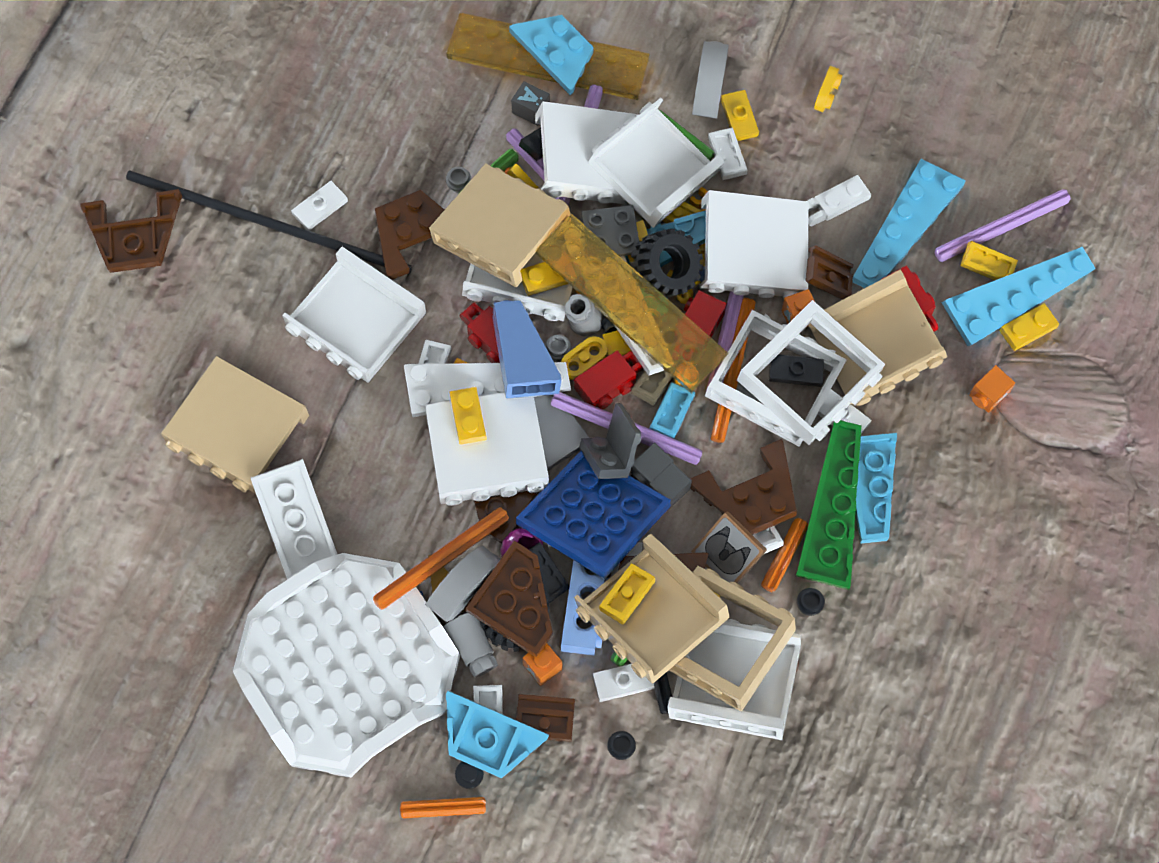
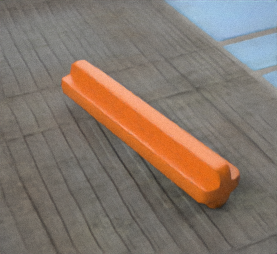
[761,518,808,592]
[400,797,486,818]

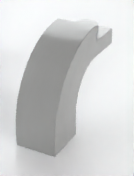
[692,41,729,118]
[425,546,501,622]

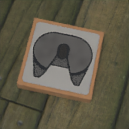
[691,512,767,583]

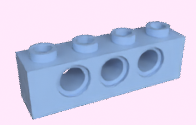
[561,560,609,656]

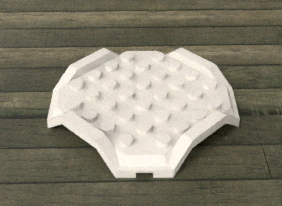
[233,553,460,778]

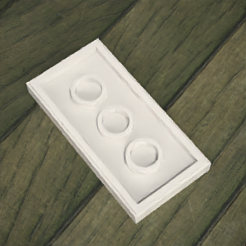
[251,459,338,580]

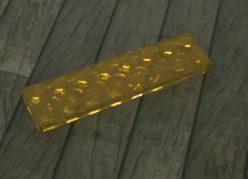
[446,13,650,100]
[535,214,728,394]

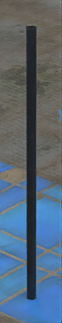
[126,170,412,275]

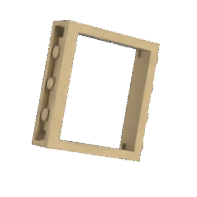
[669,566,796,712]

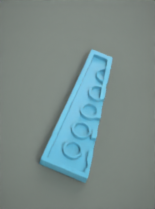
[852,159,966,288]
[941,247,1096,346]

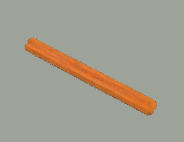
[711,298,756,443]
[373,507,509,610]

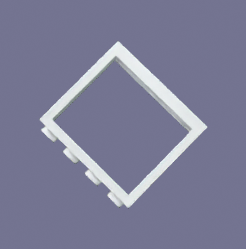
[737,300,885,445]
[705,310,847,447]

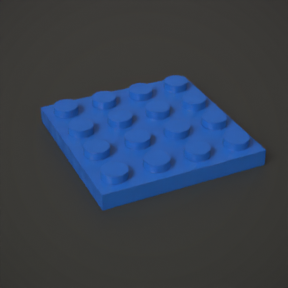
[516,451,671,579]

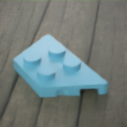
[509,15,594,95]
[446,691,549,778]

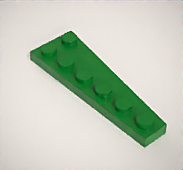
[796,420,862,590]

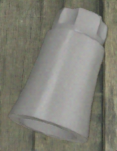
[565,294,604,336]
[443,613,498,678]

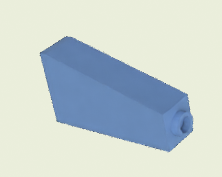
[493,300,562,398]

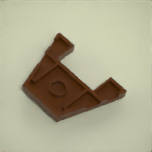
[80,189,182,273]
[375,190,445,280]
[690,439,797,535]

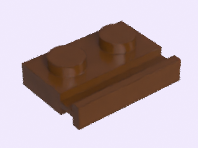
[806,245,854,300]
[516,694,575,742]

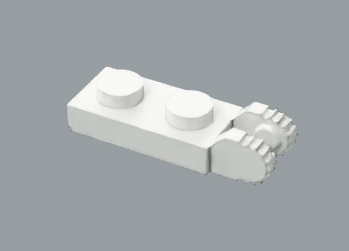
[807,175,871,226]

